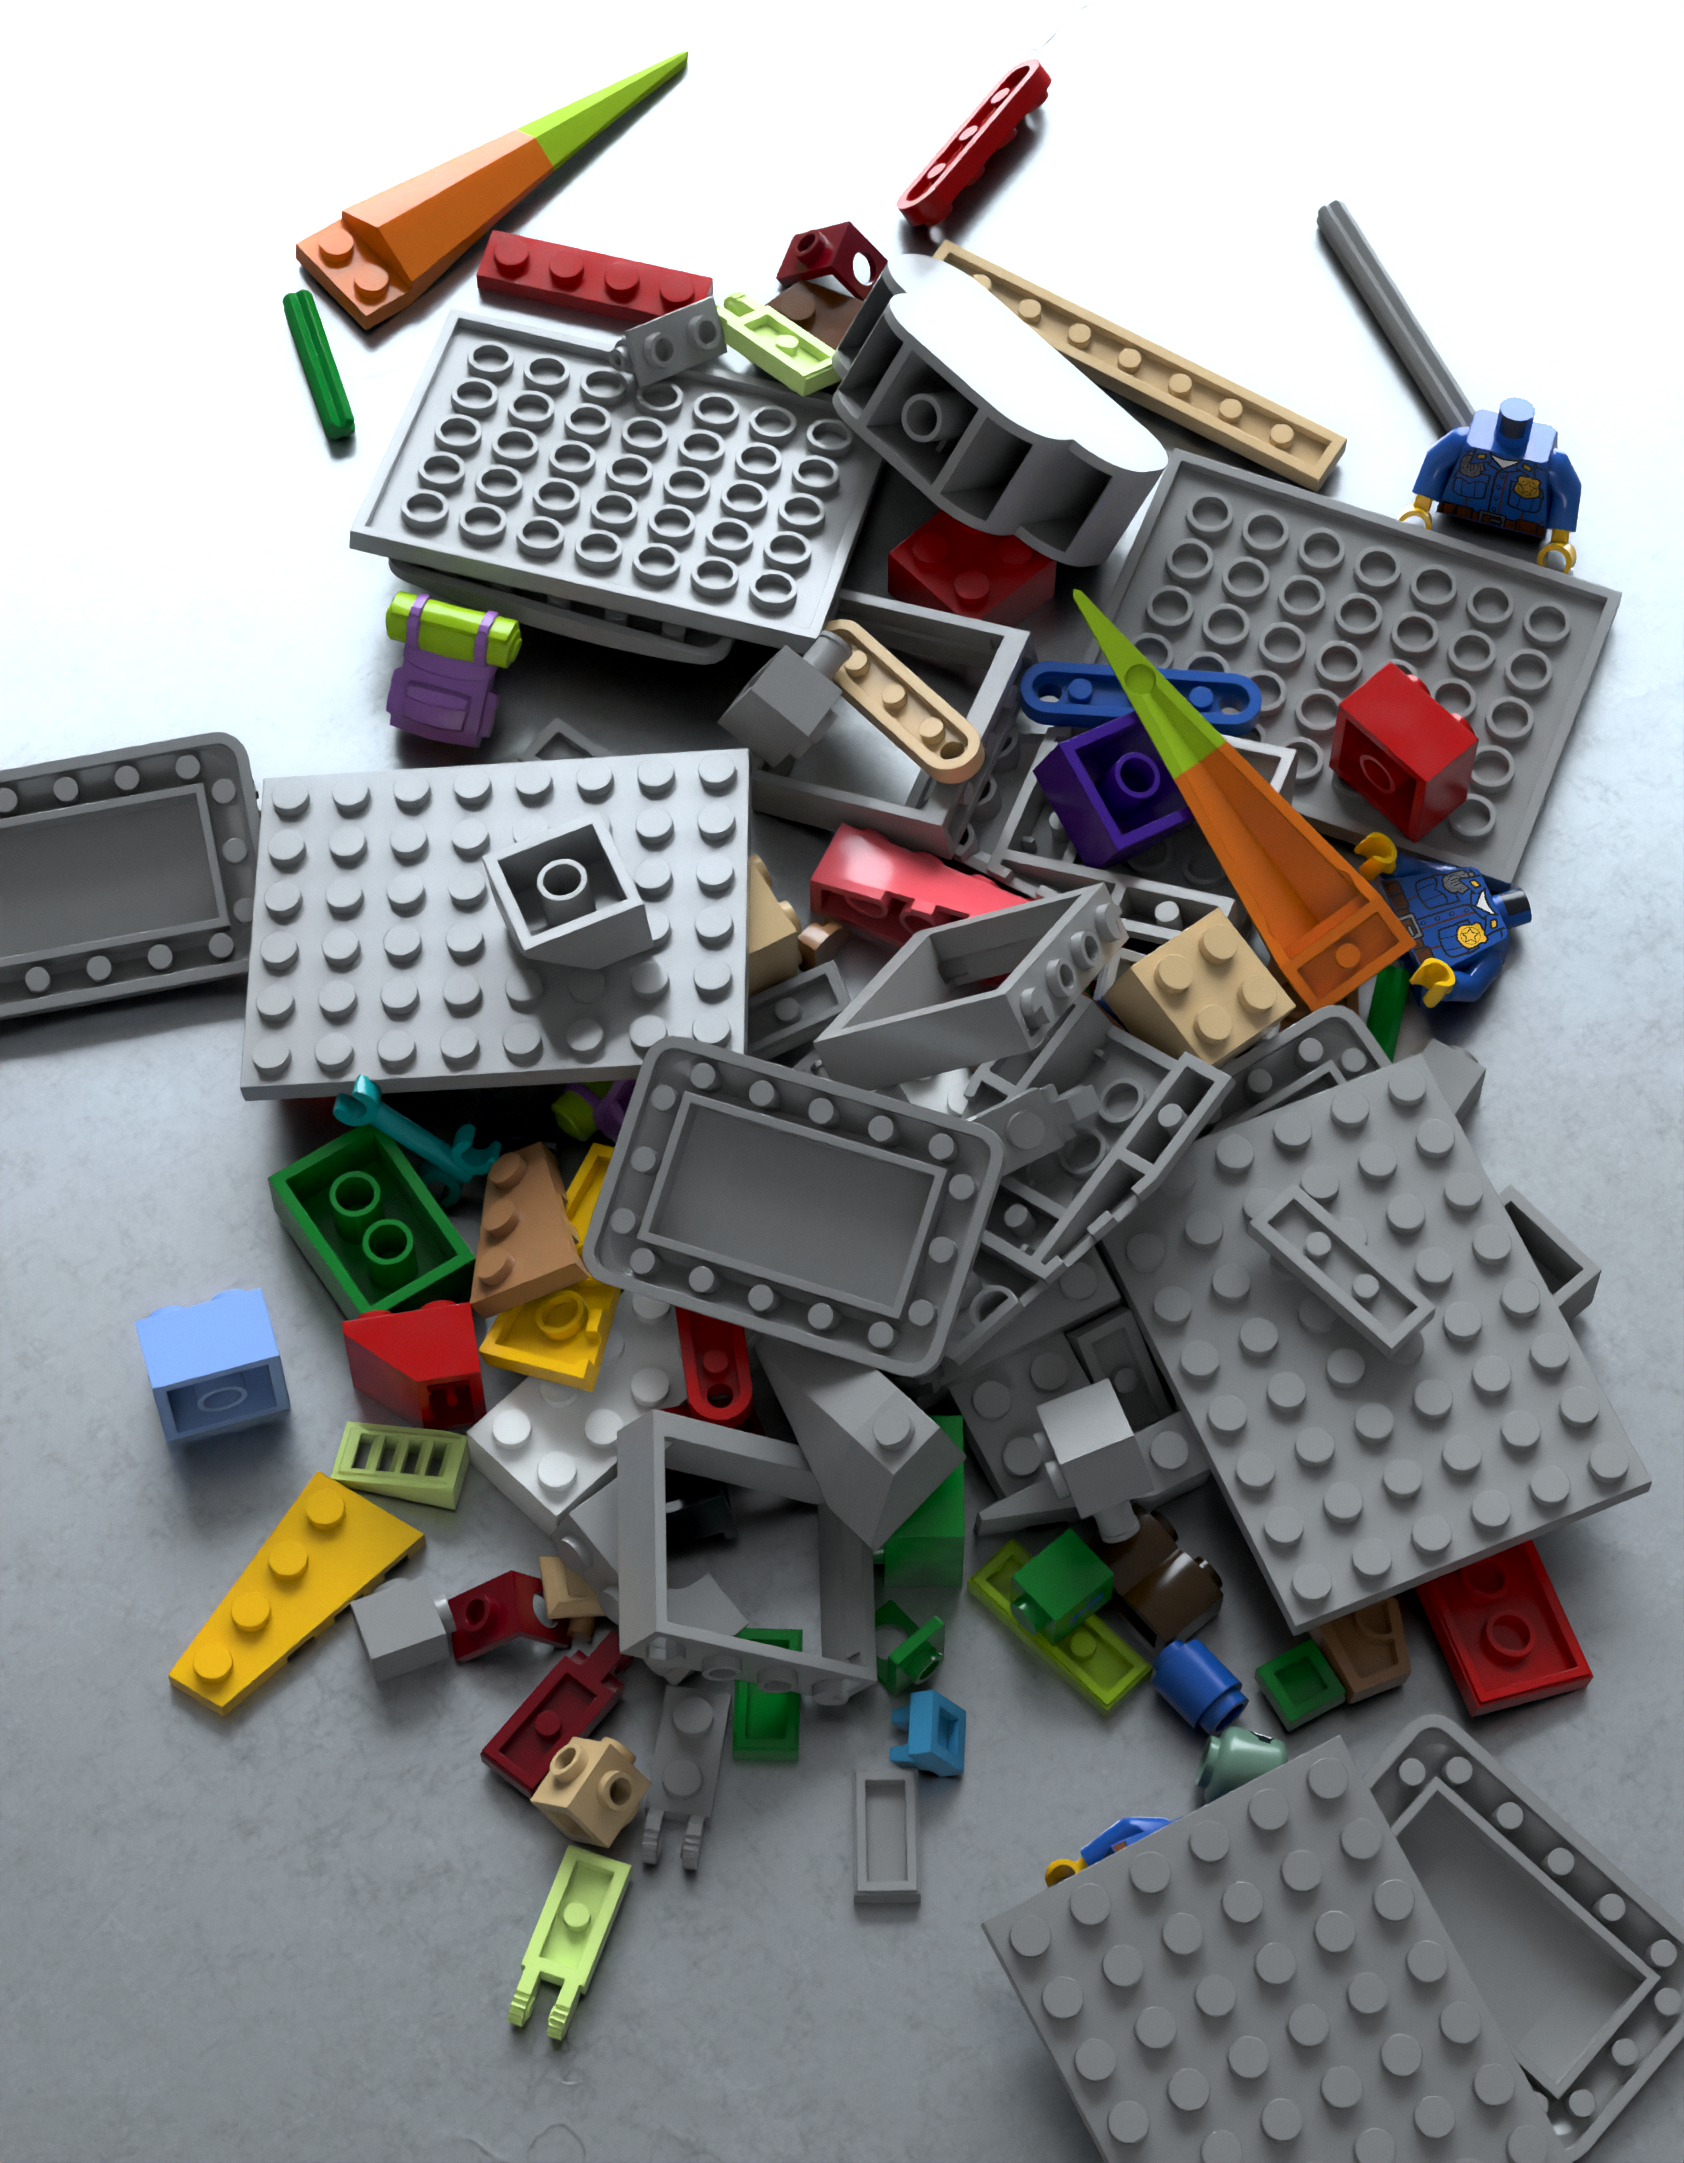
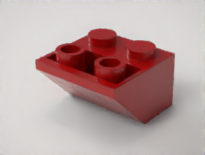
[342,1300,487,1431]

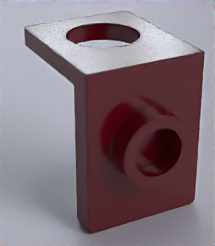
[776,221,888,301]
[448,1570,572,1662]

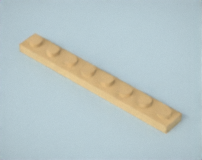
[932,239,1347,493]

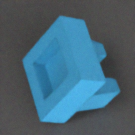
[889,1689,966,1777]

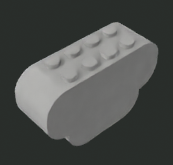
[831,254,1168,567]

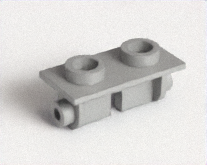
[609,296,728,388]

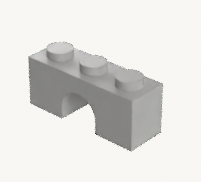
[550,1478,750,1686]

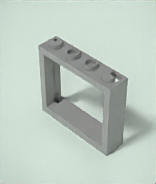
[750,588,1039,860]
[813,882,1129,1091]
[617,1409,877,1706]

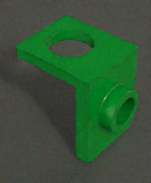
[875,1600,945,1697]

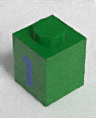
[1010,1528,1114,1647]

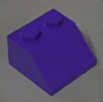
[1033,710,1195,870]

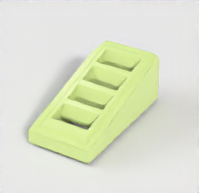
[330,1421,470,1510]

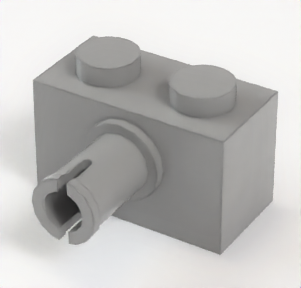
[717,630,852,768]
[1033,1378,1155,1543]

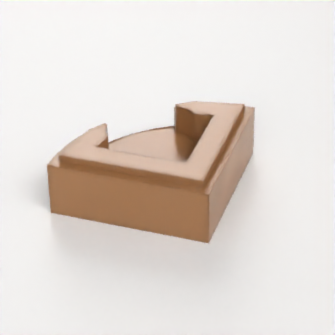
[797,917,852,972]

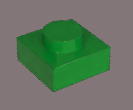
[1254,1639,1347,1732]

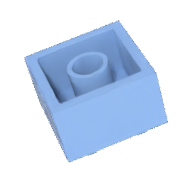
[134,1288,291,1442]

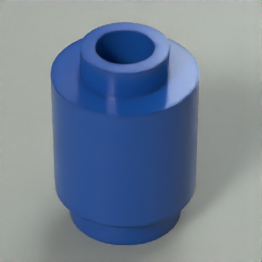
[1151,1639,1249,1736]

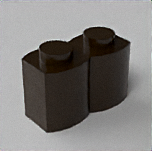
[1086,1503,1224,1655]

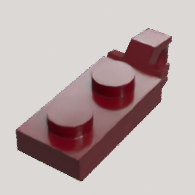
[480,1630,634,1799]

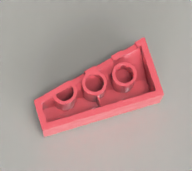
[810,823,1037,989]

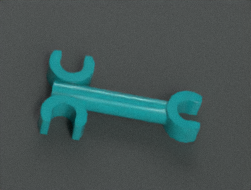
[333,1074,502,1207]

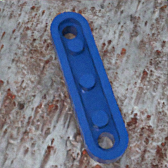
[1020,661,1262,737]

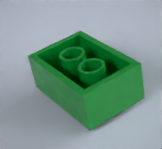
[268,1124,476,1320]

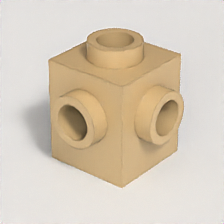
[530,1737,652,1848]

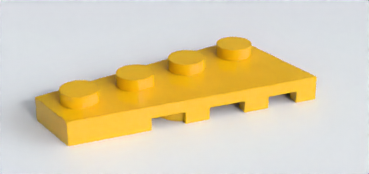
[478,1143,622,1392]
[168,1471,426,1717]

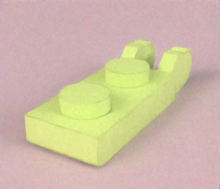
[716,291,842,397]
[507,1844,633,2041]

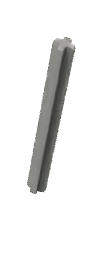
[1316,200,1475,433]

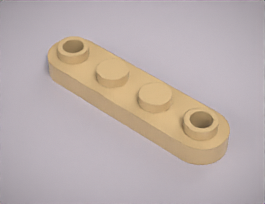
[825,619,985,784]

